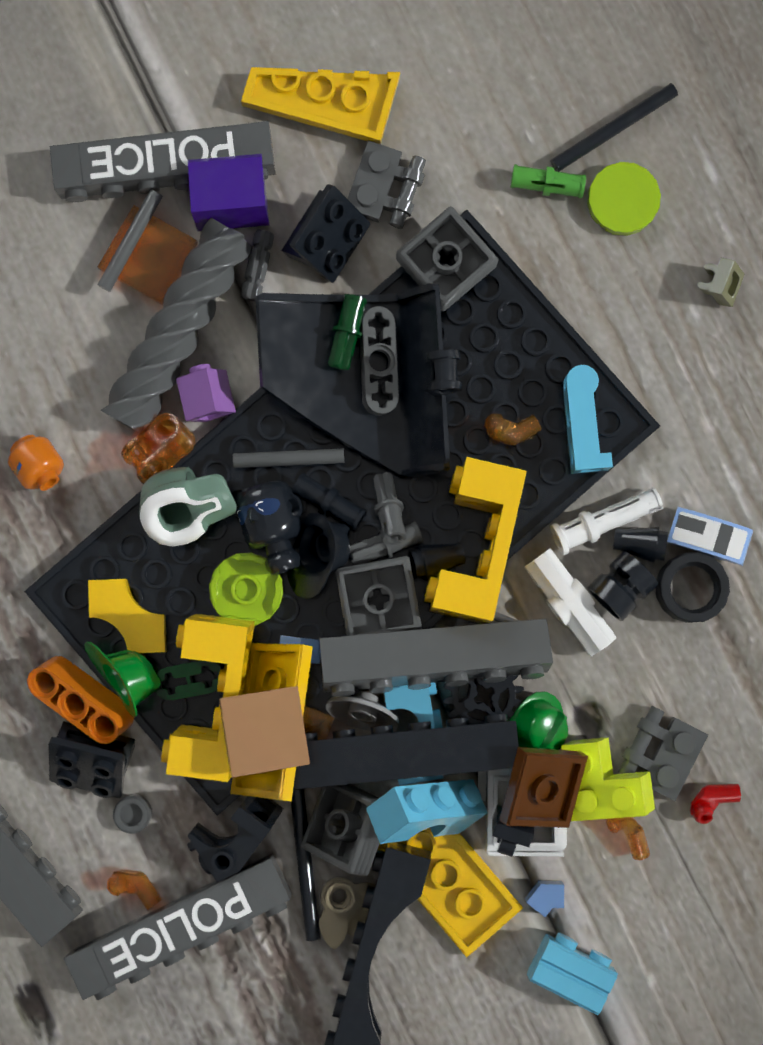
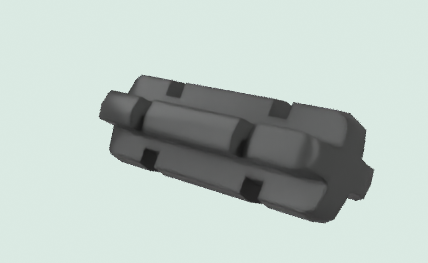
[240,229,274,301]

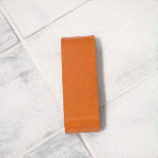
[27,656,134,744]

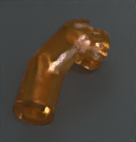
[485,413,542,445]
[605,817,650,860]
[106,869,162,910]

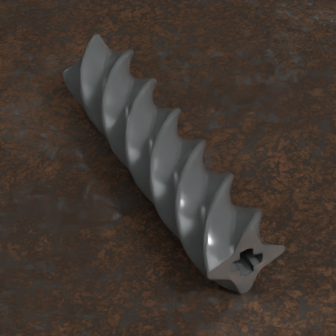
[101,218,252,435]

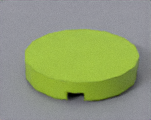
[587,162,661,236]
[209,553,284,626]

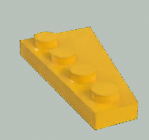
[241,67,400,144]

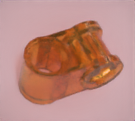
[121,413,195,484]

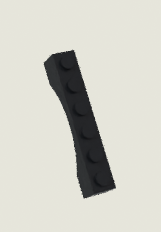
[324,842,431,1045]

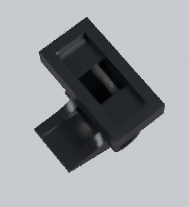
[187,796,284,882]

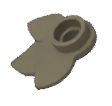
[319,877,375,949]

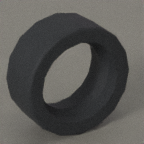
[655,552,730,623]

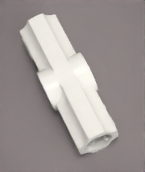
[524,548,617,657]

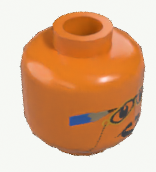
[8,435,64,491]

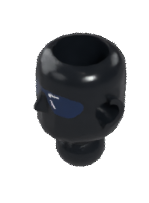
[235,480,302,575]

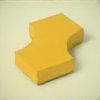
[88,579,167,653]

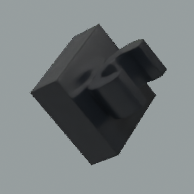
[492,805,534,857]

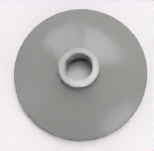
[326,691,399,731]

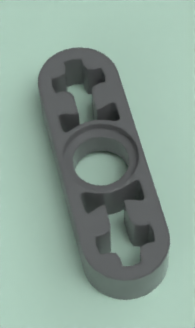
[359,306,399,416]

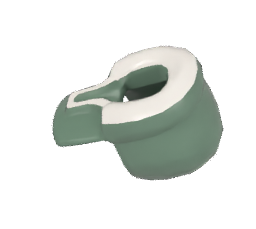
[139,467,237,547]

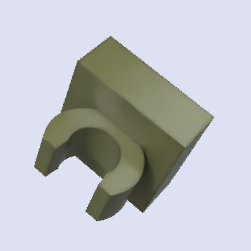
[697,257,745,307]

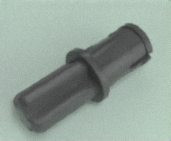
[373,472,407,545]
[349,521,423,565]

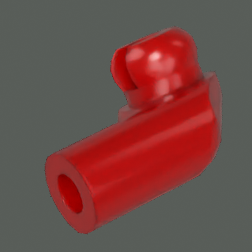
[690,784,741,824]

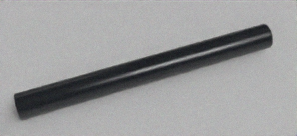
[550,83,678,172]
[290,789,321,941]

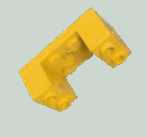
[424,457,527,624]
[161,614,255,782]

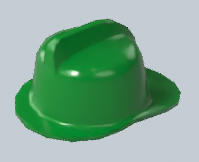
[84,641,160,718]
[509,691,568,750]

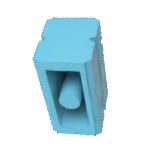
[527,932,618,1015]

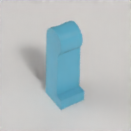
[563,365,613,474]

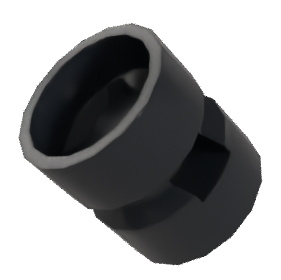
[587,551,658,621]

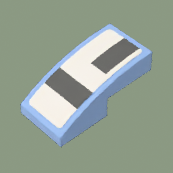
[667,507,753,566]

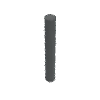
[97,189,163,292]
[233,448,345,468]

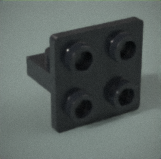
[281,184,370,283]
[48,721,135,798]

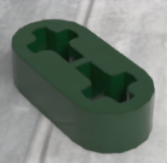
[156,661,224,700]

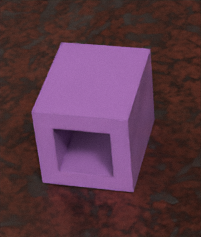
[176,364,236,422]

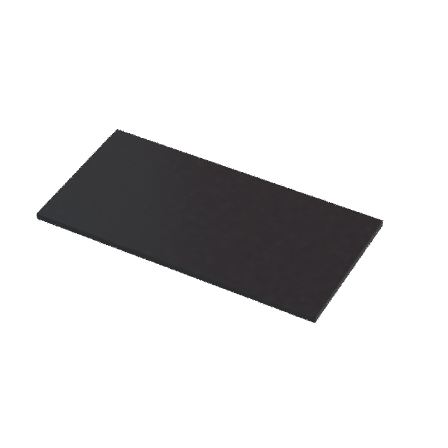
[24,210,660,816]

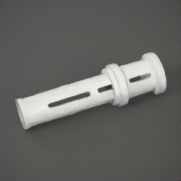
[550,487,663,555]

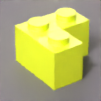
[561,737,655,821]

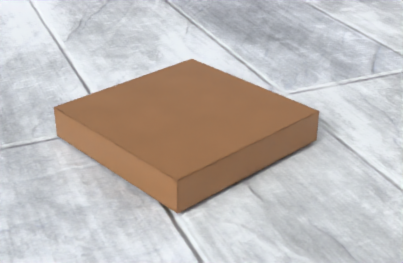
[219,686,310,778]

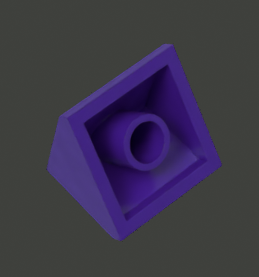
[188,154,270,232]

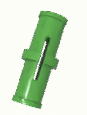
[510,164,586,199]

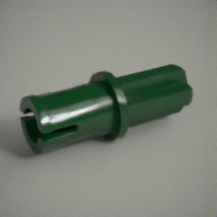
[328,294,367,370]

